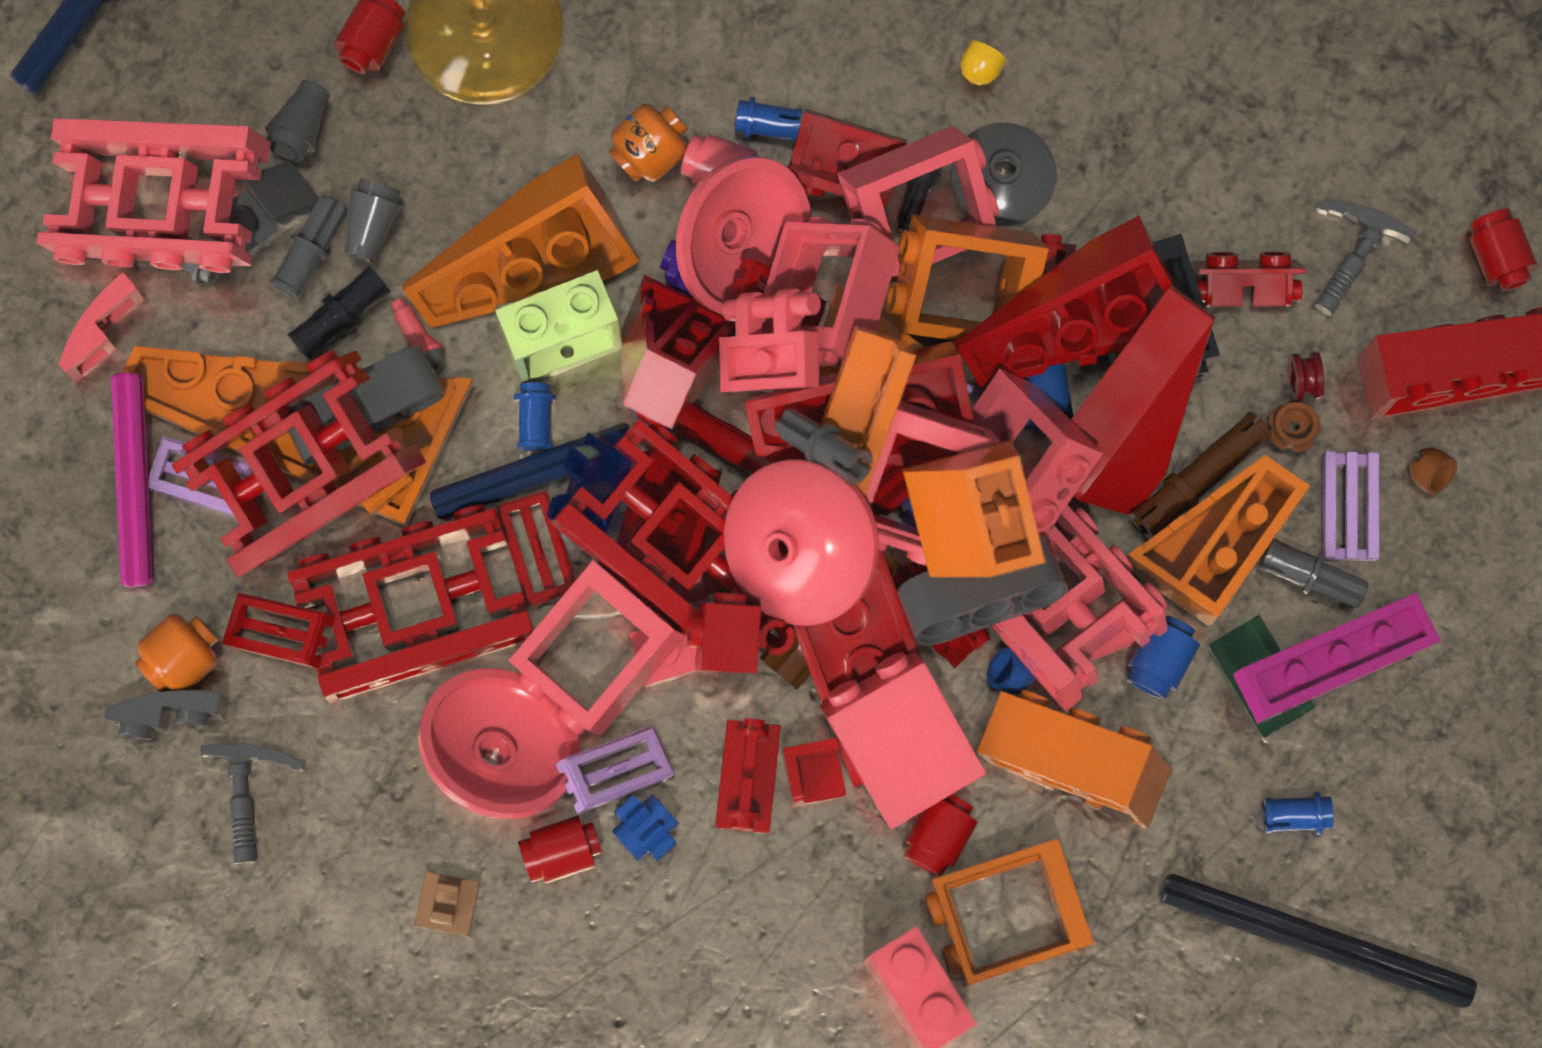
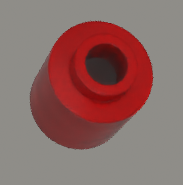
[333,0,406,74]
[1469,208,1538,292]
[903,794,978,877]
[518,815,603,884]

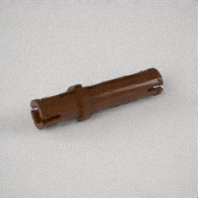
[1130,411,1272,539]

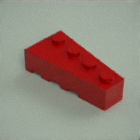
[1357,307,1542,420]

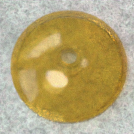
[405,0,563,105]

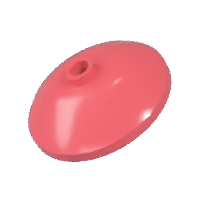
[676,156,812,315]
[724,459,879,626]
[418,668,580,819]

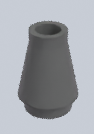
[265,80,330,162]
[344,179,402,261]

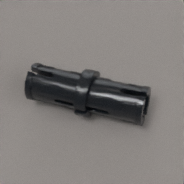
[287,266,391,361]

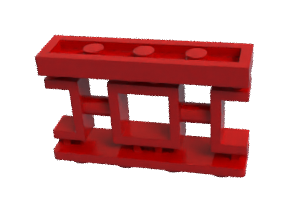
[171,349,426,577]
[550,419,788,636]
[287,505,534,703]

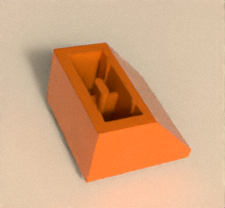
[902,441,1045,577]

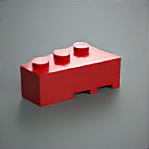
[622,274,736,429]

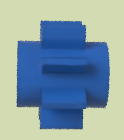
[612,794,680,862]

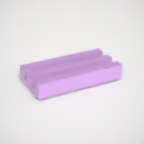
[148,436,259,517]
[1322,451,1379,562]
[555,725,675,815]

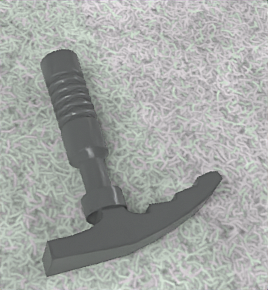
[1314,201,1416,316]
[200,743,305,864]

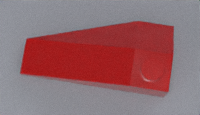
[955,216,1177,387]
[1064,285,1215,516]
[744,341,975,468]

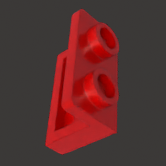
[787,109,908,209]
[616,451,722,573]

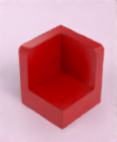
[782,738,846,808]

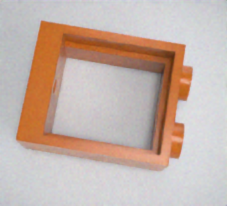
[886,214,1049,341]
[924,838,1094,987]

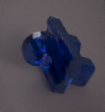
[547,432,632,534]

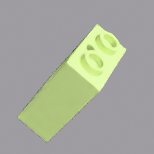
[495,270,622,383]

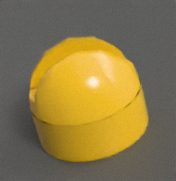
[961,40,1007,85]

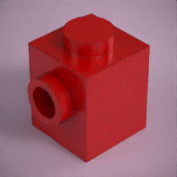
[687,593,761,674]

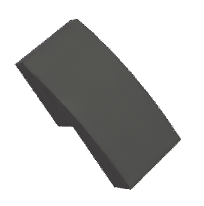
[104,690,228,740]

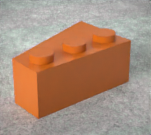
[1126,455,1310,626]
[977,690,1172,829]

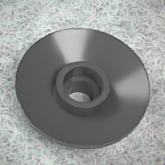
[951,122,1057,226]

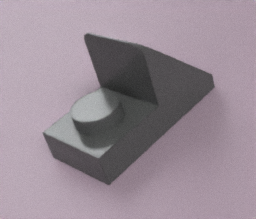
[204,161,319,267]

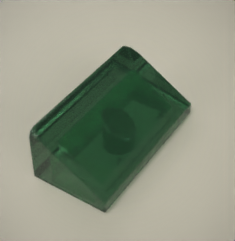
[1208,615,1315,739]

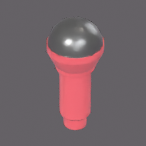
[390,298,446,372]

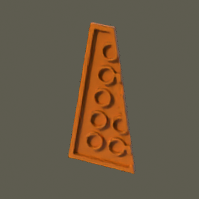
[111,346,474,527]

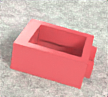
[837,126,999,282]
[762,217,900,367]
[972,369,1104,537]
[865,401,1000,566]
[509,560,685,736]

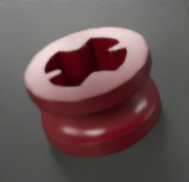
[1288,352,1325,401]

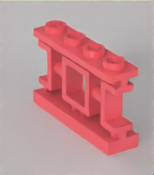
[36,118,271,273]
[990,462,1168,712]

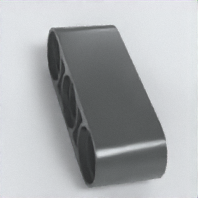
[287,345,445,465]
[898,536,1068,646]

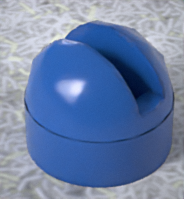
[987,648,1035,695]

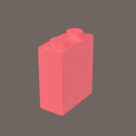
[819,652,986,829]
[864,927,977,1048]

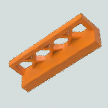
[820,325,916,498]

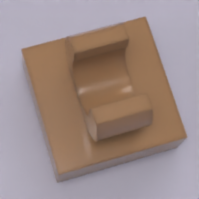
[414,871,481,937]

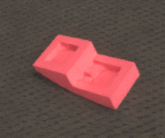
[59,272,146,383]

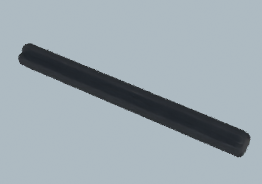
[1160,874,1477,1008]

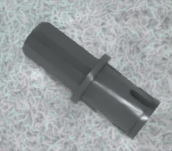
[270,196,347,300]
[775,409,873,484]
[1259,538,1369,607]

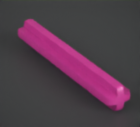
[111,372,152,587]

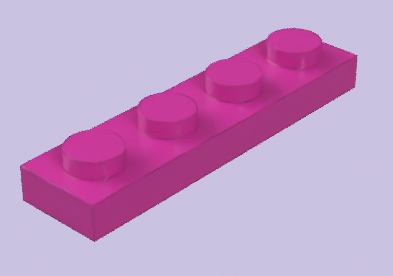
[1233,593,1441,724]

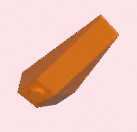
[402,154,640,328]

